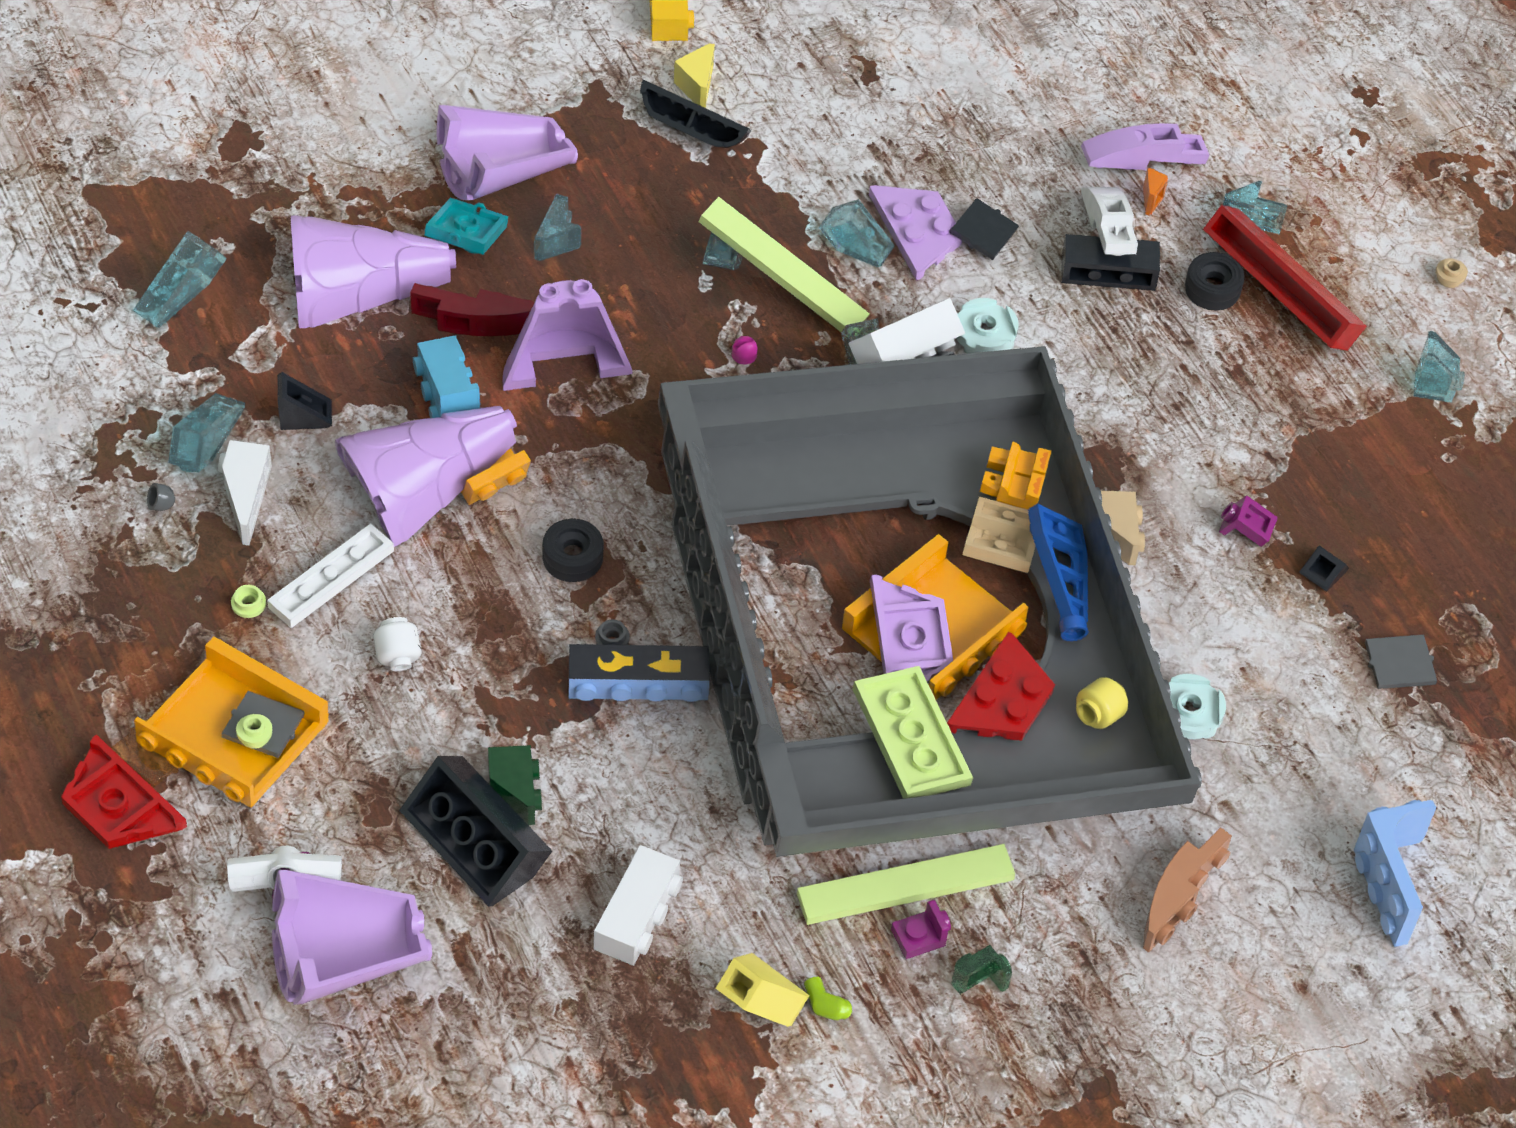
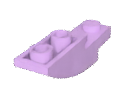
[1081,123,1209,170]

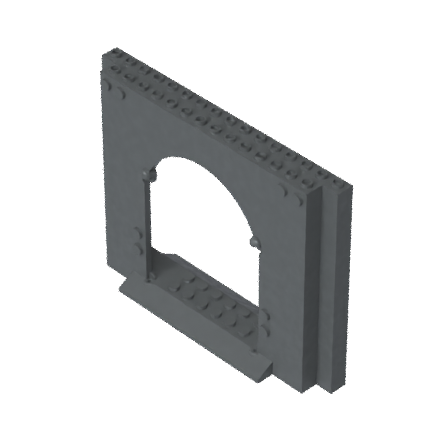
[657,346,1202,857]

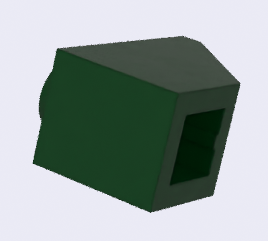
[488,745,542,825]

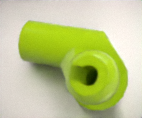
[804,977,852,1021]

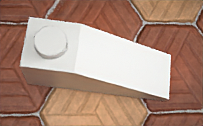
[218,440,272,546]

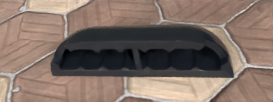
[640,80,752,148]

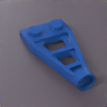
[1028,504,1088,641]

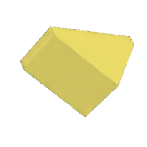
[674,43,715,108]

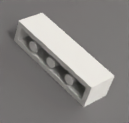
[848,298,965,364]

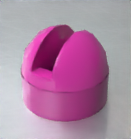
[731,336,758,365]

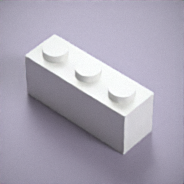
[594,845,683,966]

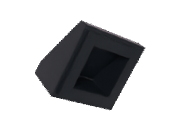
[1299,545,1349,592]

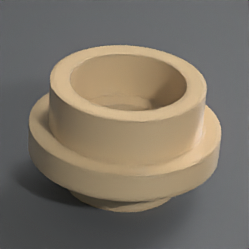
[1436,258,1468,288]

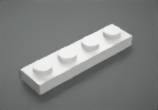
[267,523,394,628]

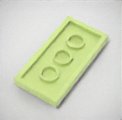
[852,666,973,799]

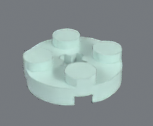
[956,298,1019,353]
[1169,674,1226,739]

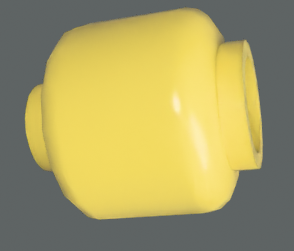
[1076,677,1128,729]

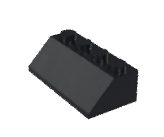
[399,756,552,907]

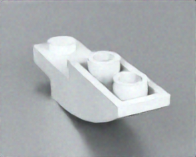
[1081,187,1138,256]

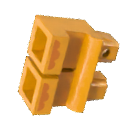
[979,441,1051,510]

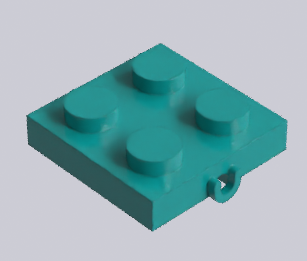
[424,197,508,255]

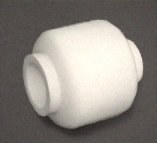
[373,617,422,671]

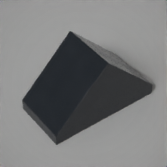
[277,372,332,430]

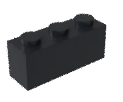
[1061,234,1160,291]

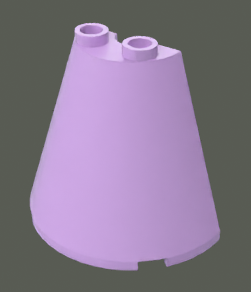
[437,105,578,200]
[503,279,632,391]
[272,870,432,1005]

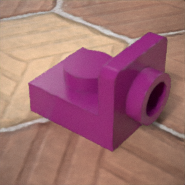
[1219,495,1278,547]
[891,899,951,960]

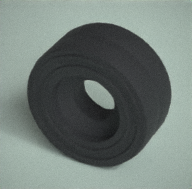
[1185,252,1244,311]
[542,518,604,582]

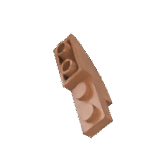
[1143,827,1232,952]

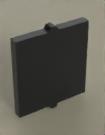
[950,198,1019,260]

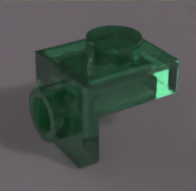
[951,945,1012,995]

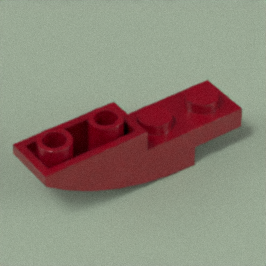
[410,283,535,336]

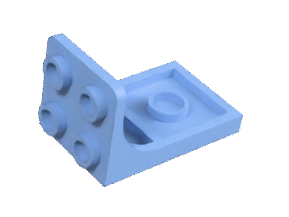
[1354,800,1436,947]

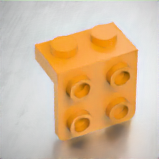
[461,448,531,505]

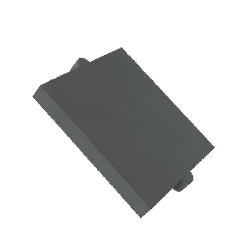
[1365,635,1437,689]
[222,691,304,758]

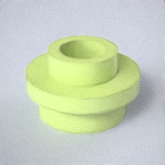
[231,585,266,618]
[236,714,273,748]

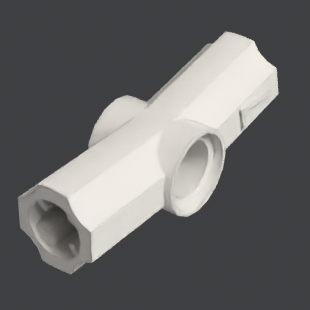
[227,845,342,892]

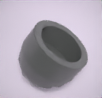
[147,483,175,511]

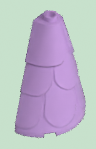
[291,215,456,328]
[335,406,517,547]

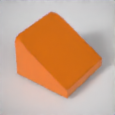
[1143,168,1168,216]

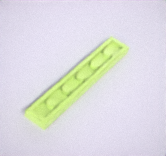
[698,197,870,339]
[797,844,1015,925]

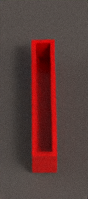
[1203,205,1367,351]

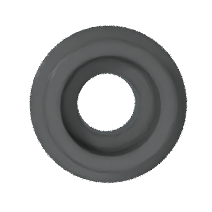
[595,619,630,645]

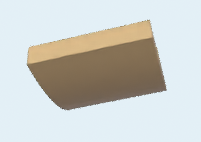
[962,497,1036,573]

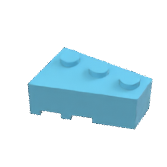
[413,335,480,418]

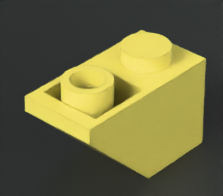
[715,953,810,1027]

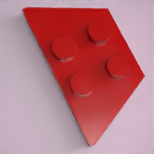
[947,632,1055,741]
[61,735,187,849]

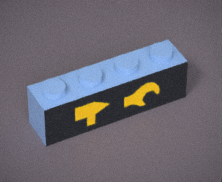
[569,644,710,702]

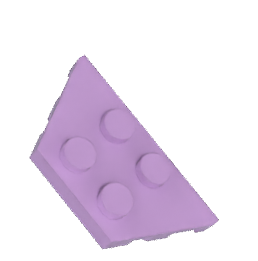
[869,185,962,280]
[870,575,953,683]

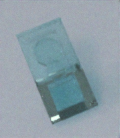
[1223,181,1288,235]
[534,194,581,261]

